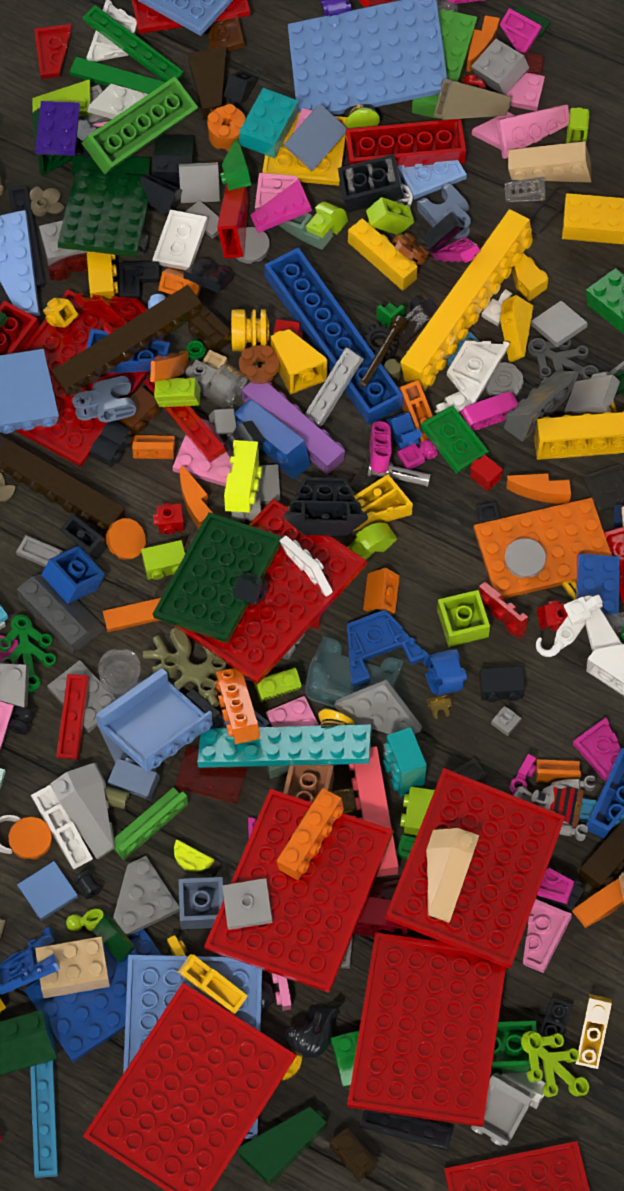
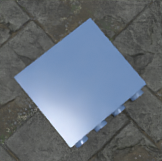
[0,349,59,434]
[96,668,213,772]

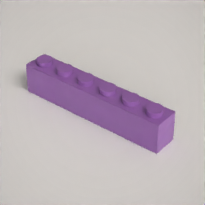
[242,382,345,475]

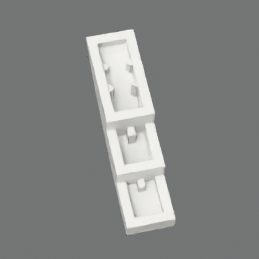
[31,785,93,870]

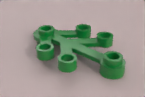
[0,615,56,693]

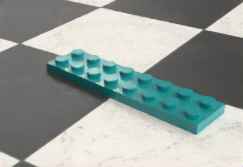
[197,724,372,768]

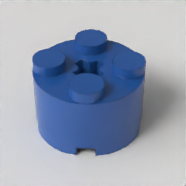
[424,649,467,697]

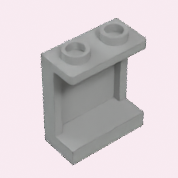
[470,1072,535,1146]

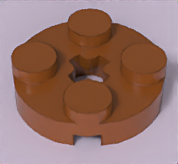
[392,232,430,265]
[239,345,279,384]

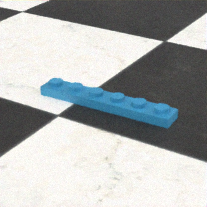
[30,1061,58,1178]

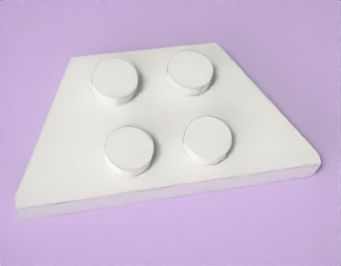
[87,0,137,62]
[87,84,148,119]
[447,341,510,404]

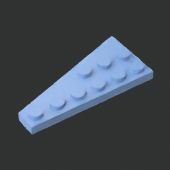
[0,210,40,316]

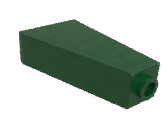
[237,1107,326,1186]

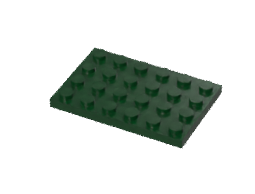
[58,168,149,257]
[153,512,282,644]

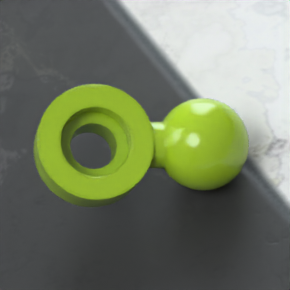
[66,909,105,932]

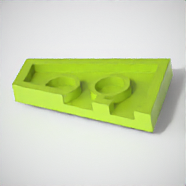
[32,79,91,116]

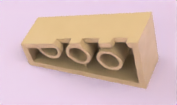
[508,141,591,182]

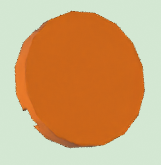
[106,518,146,560]
[8,817,52,860]

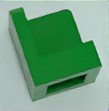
[376,303,405,328]

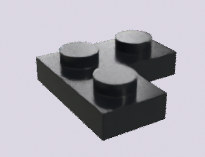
[119,261,159,300]

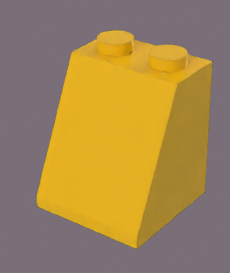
[271,329,327,395]

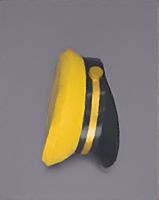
[318,708,355,728]

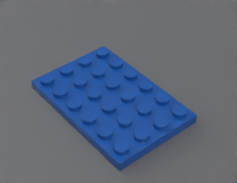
[24,929,162,1063]

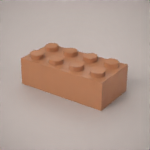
[283,765,334,803]

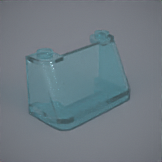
[305,636,404,708]

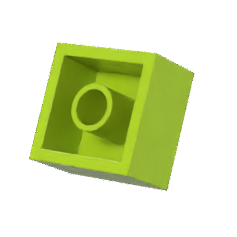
[437,590,490,647]

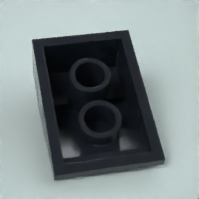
[152,134,195,185]

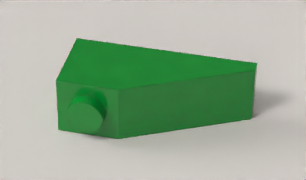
[220,139,251,191]

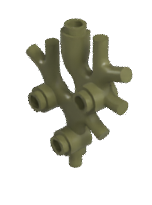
[143,627,226,708]

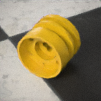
[232,309,269,352]

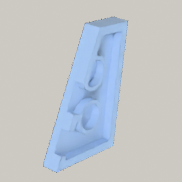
[399,160,467,200]

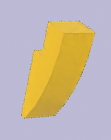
[177,954,248,1014]

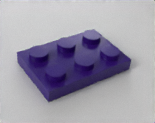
[35,101,80,156]

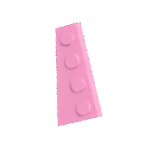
[496,105,569,159]

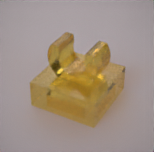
[427,695,452,719]
[332,788,356,813]

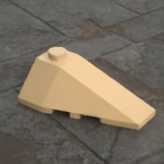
[426,828,479,923]

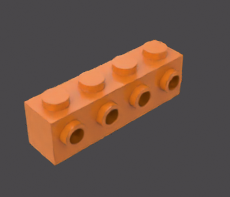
[214,668,260,745]
[277,788,344,880]

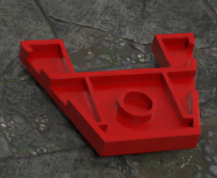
[75,293,148,335]

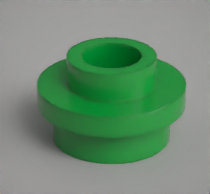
[186,340,206,360]

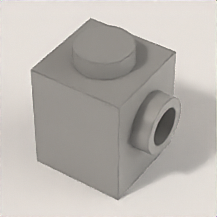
[185,360,217,395]

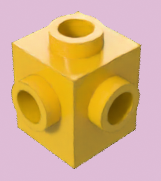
[43,298,78,327]

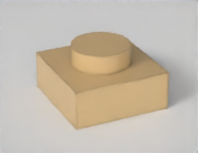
[202,350,228,377]

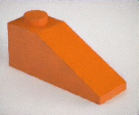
[398,380,433,442]

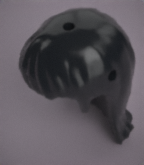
[285,1007,340,1058]

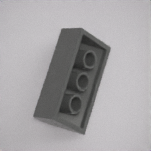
[504,371,579,442]
[17,574,105,655]

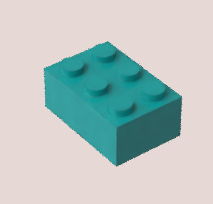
[239,88,298,158]
[383,727,427,797]

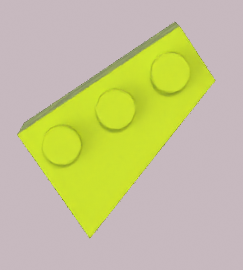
[224,440,263,513]

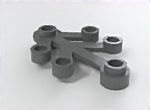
[528,338,599,380]

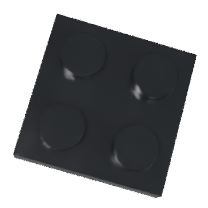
[183,258,235,293]

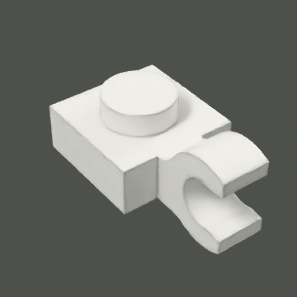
[482,289,512,326]
[435,391,471,415]
[564,595,603,626]

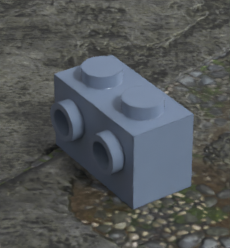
[108,758,160,801]

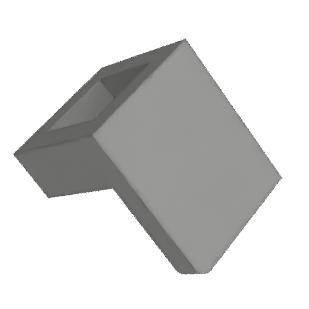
[209,409,236,437]

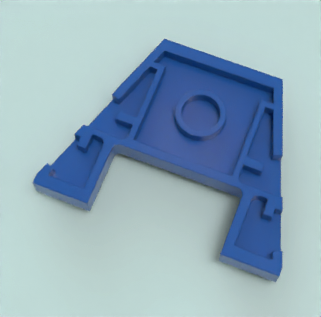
[346,610,428,687]
[0,926,60,995]

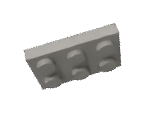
[47,660,117,733]

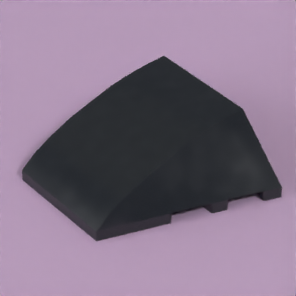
[284,477,368,536]

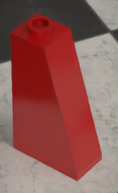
[217,185,249,259]

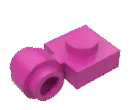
[397,439,438,470]
[510,754,537,795]

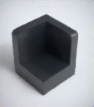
[234,573,269,605]

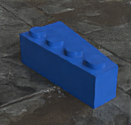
[86,329,172,374]
[234,399,311,480]

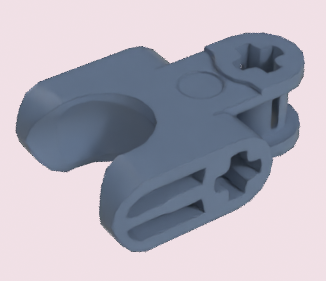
[417,183,471,239]
[72,376,136,422]

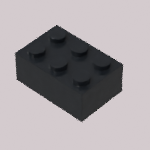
[338,154,405,213]

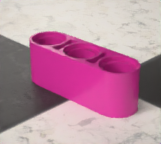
[460,392,518,431]
[369,421,392,473]

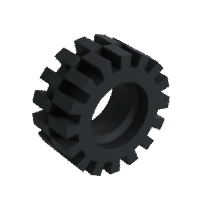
[362,324,398,362]

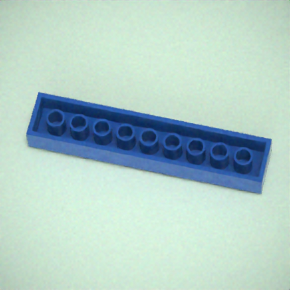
[264,247,403,425]

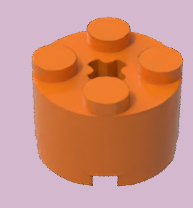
[207,104,246,151]

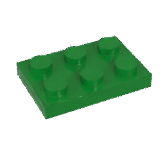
[420,405,489,474]

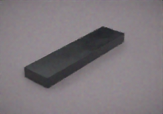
[360,1110,453,1151]

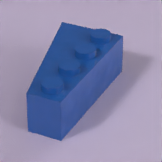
[586,748,624,839]

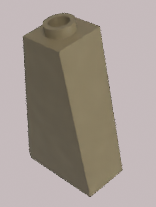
[434,79,511,120]

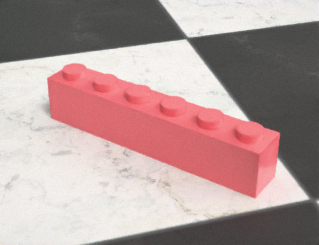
[348,747,398,877]

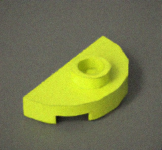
[174,840,214,872]

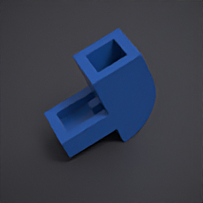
[386,412,422,450]

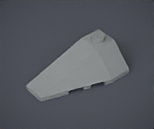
[50,763,115,859]

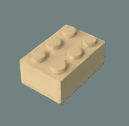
[35,937,110,998]

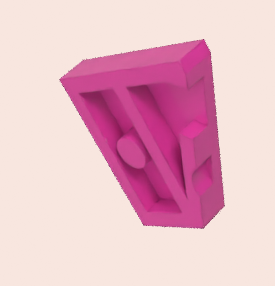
[500,8,542,57]

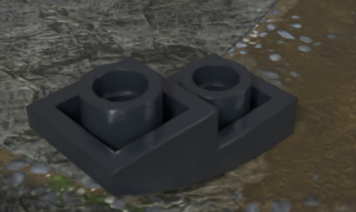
[539,997,573,1044]

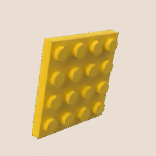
[262,113,348,186]

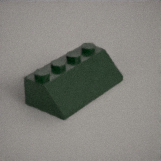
[0,1010,58,1076]

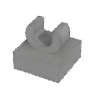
[491,706,521,736]

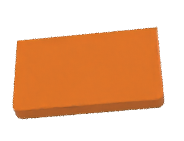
[158,267,201,297]
[132,435,175,459]
[363,568,400,614]
[536,759,581,783]

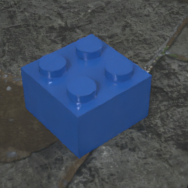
[41,546,105,604]

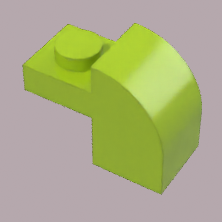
[306,202,348,238]
[347,522,397,560]

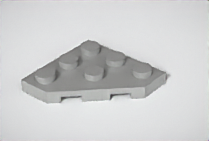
[334,680,422,734]
[113,856,180,937]

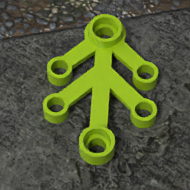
[521,1031,589,1097]

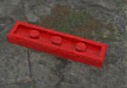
[56,674,90,760]

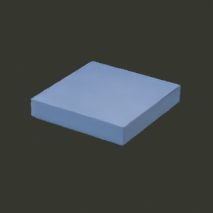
[17,861,78,921]

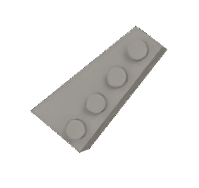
[0,664,29,708]

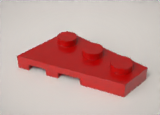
[34,24,72,79]
[479,582,528,639]

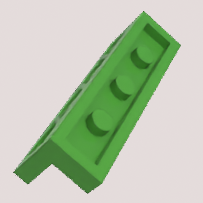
[113,787,188,860]

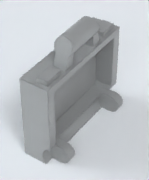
[564,371,620,416]

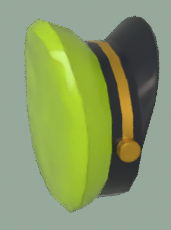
[344,104,380,129]

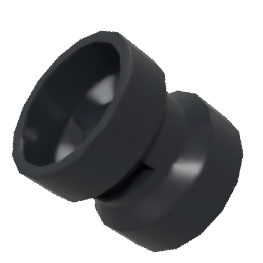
[8,706,35,735]

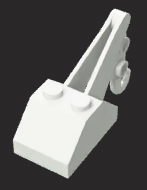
[536,596,624,696]

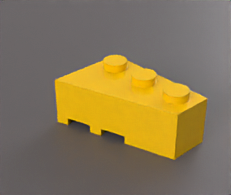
[353,474,413,531]

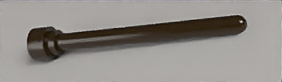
[359,316,407,388]

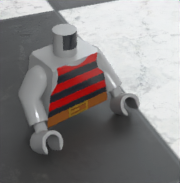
[531,776,596,841]

